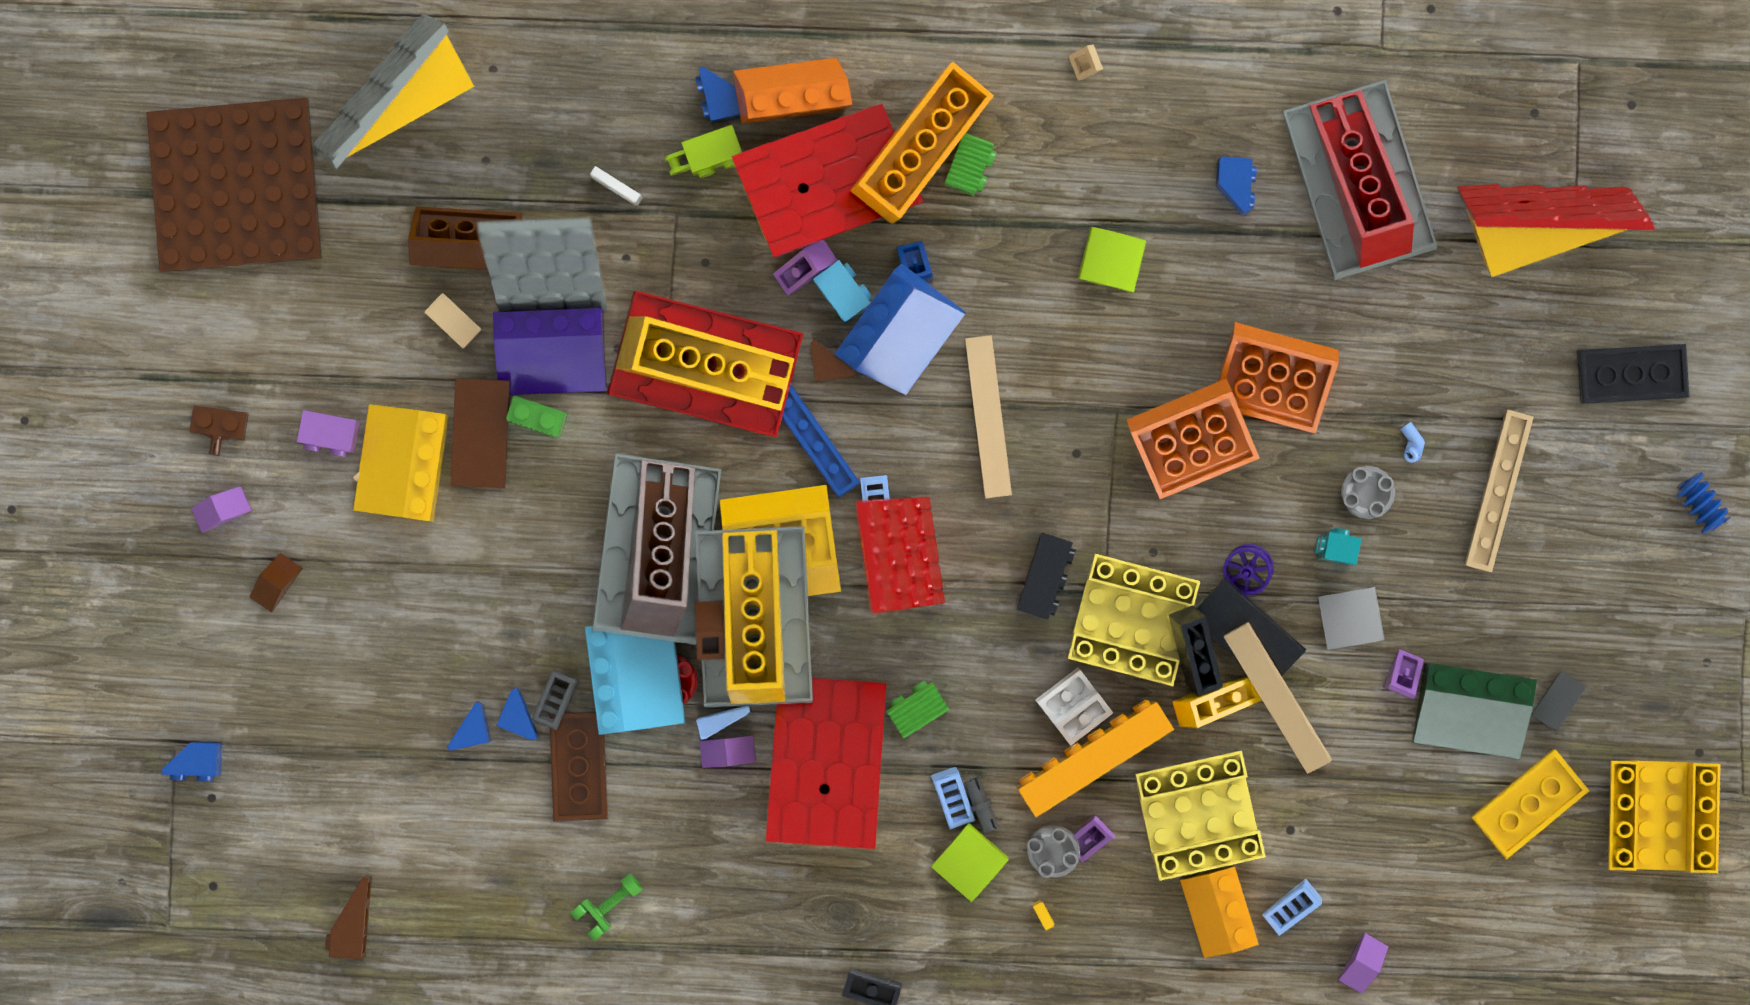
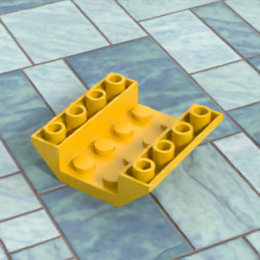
[720,485,841,596]
[1608,760,1720,873]

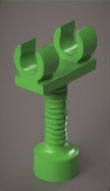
[570,873,643,941]

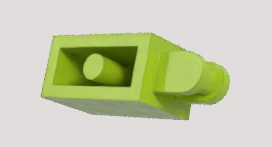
[664,125,742,178]

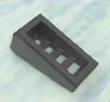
[531,670,580,730]

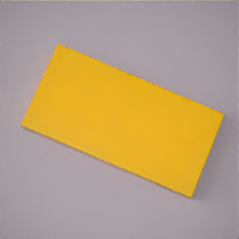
[1471,749,1590,859]

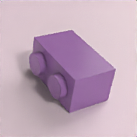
[297,410,360,457]

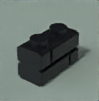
[842,967,902,1005]

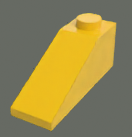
[1172,676,1261,728]

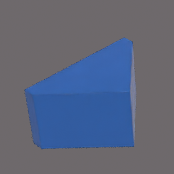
[897,241,933,283]
[496,688,539,740]
[447,701,492,751]

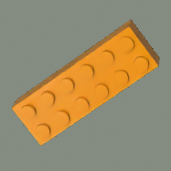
[850,61,994,224]
[1016,699,1174,817]

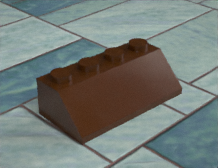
[408,206,523,270]

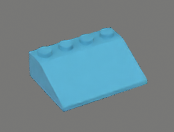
[585,626,686,735]

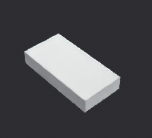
[590,166,642,206]

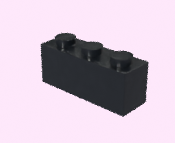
[1016,532,1076,620]
[1169,605,1223,697]

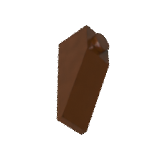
[325,875,372,959]

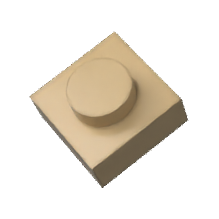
[1068,44,1103,80]

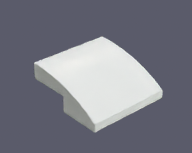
[1036,667,1113,746]

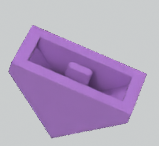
[191,486,252,533]
[1383,649,1424,699]
[699,735,756,768]
[1073,814,1115,863]
[1338,933,1388,993]

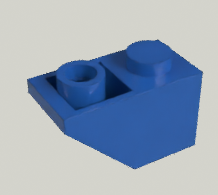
[695,67,740,124]
[1216,157,1257,216]
[162,742,222,781]

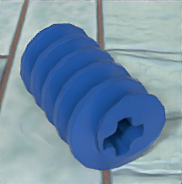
[1676,472,1731,534]

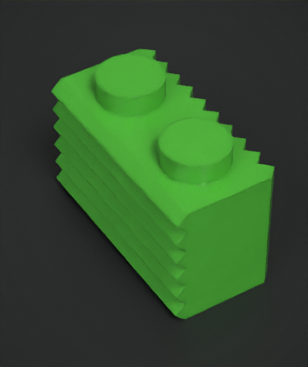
[945,133,997,196]
[506,396,568,439]
[886,680,949,738]

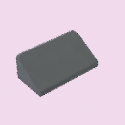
[1531,671,1587,731]

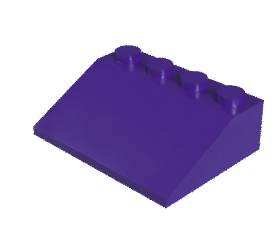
[493,308,607,395]

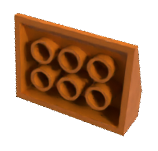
[1218,322,1339,434]
[1127,378,1260,499]

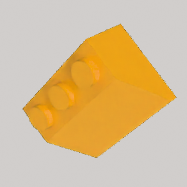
[1180,865,1259,958]

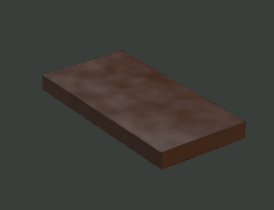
[451,377,510,488]
[549,711,608,822]

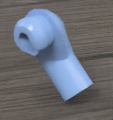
[1400,422,1425,463]

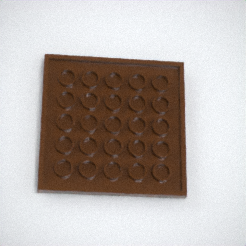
[146,98,322,273]

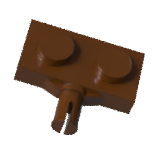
[189,405,249,456]

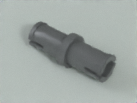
[964,777,999,833]

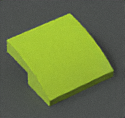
[1078,227,1146,293]
[931,823,1010,902]

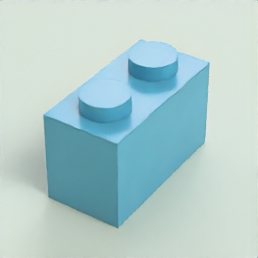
[813,260,872,325]

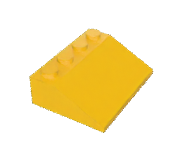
[353,404,449,522]

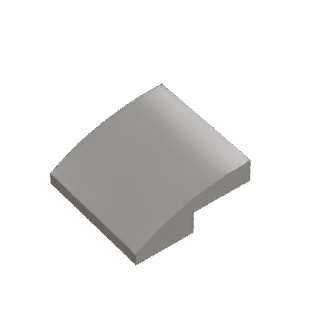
[1318,587,1385,650]

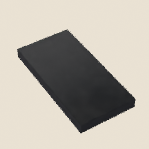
[1577,344,1690,404]
[1197,577,1306,676]

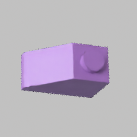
[773,240,838,296]

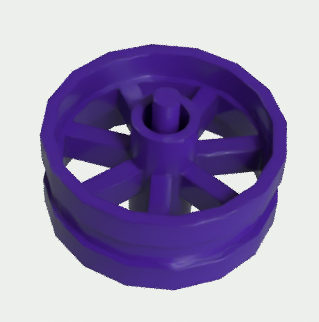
[1223,544,1274,595]

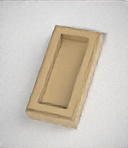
[424,293,482,349]

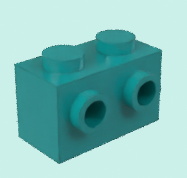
[1314,528,1362,566]

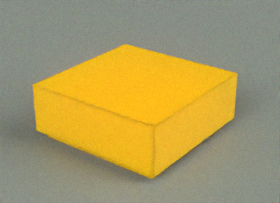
[1032,900,1054,930]

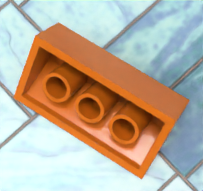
[733,58,852,125]

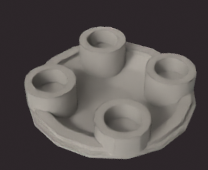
[1341,466,1395,519]
[1027,825,1081,878]

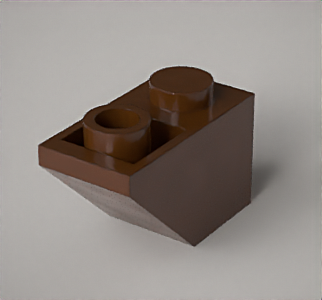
[695,601,725,660]

